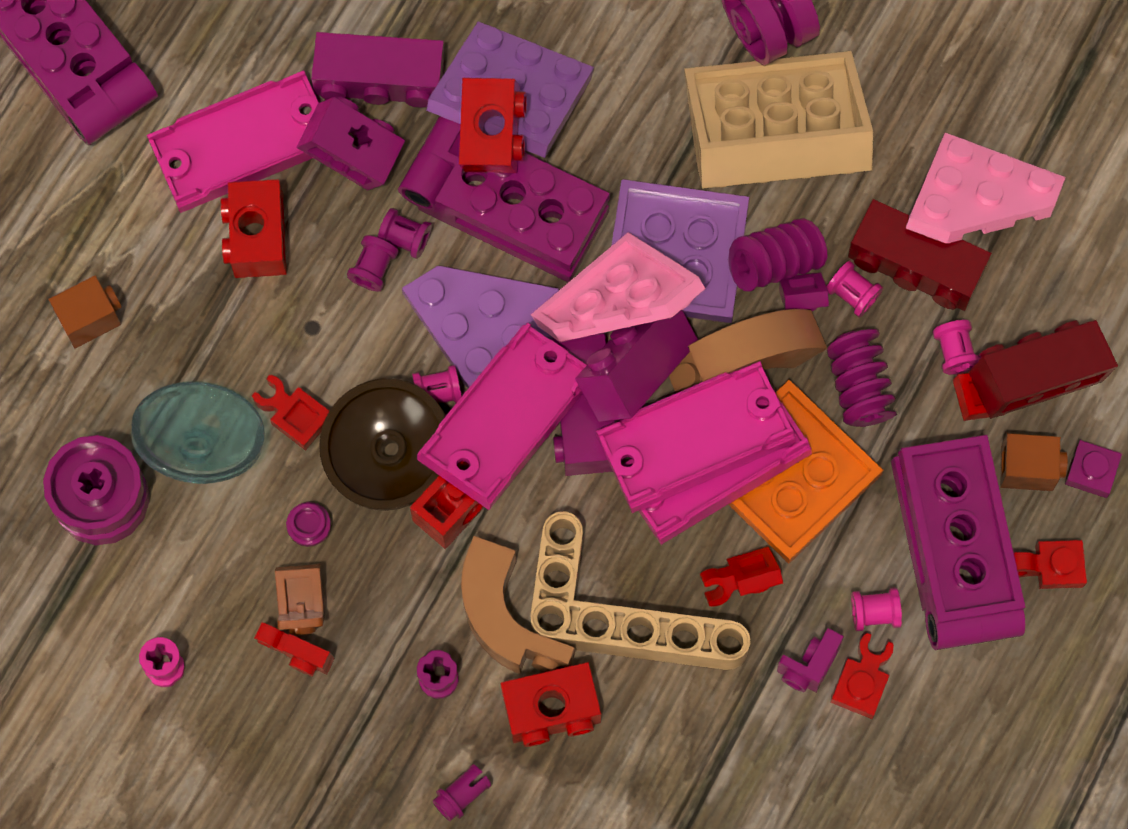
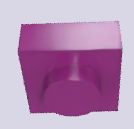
[779,272,829,312]
[1065,440,1122,498]

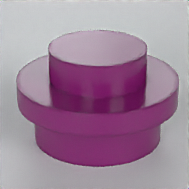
[286,502,331,547]

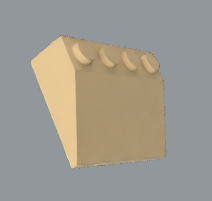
[684,51,873,189]

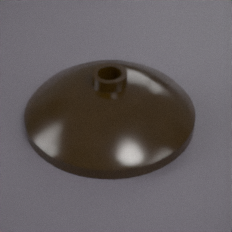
[319,378,446,511]

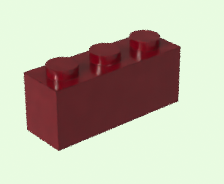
[848,199,992,311]
[969,320,1118,419]

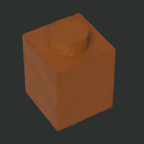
[48,275,122,349]
[1000,433,1068,491]

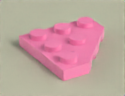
[906,133,1066,244]
[531,232,705,342]

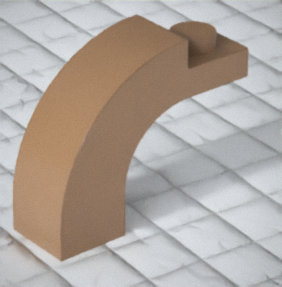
[669,309,827,393]
[461,536,575,674]

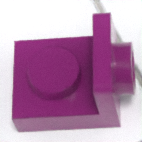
[777,628,844,693]

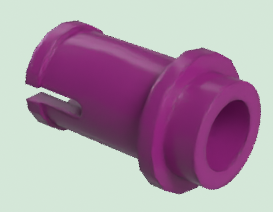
[432,764,492,821]

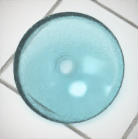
[131,382,265,484]

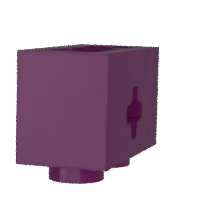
[296,97,405,191]

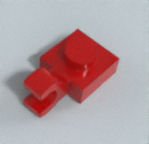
[1014,540,1087,589]
[700,546,783,607]

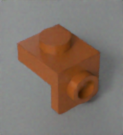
[275,564,325,635]

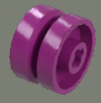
[722,0,820,66]
[43,435,150,545]

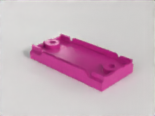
[146,70,319,213]
[417,322,587,510]
[596,362,795,513]
[622,399,812,545]

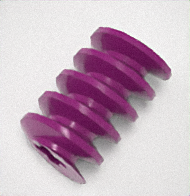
[728,218,828,291]
[827,329,897,427]

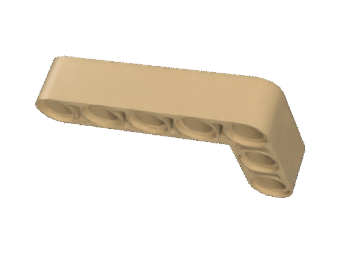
[531,511,750,670]

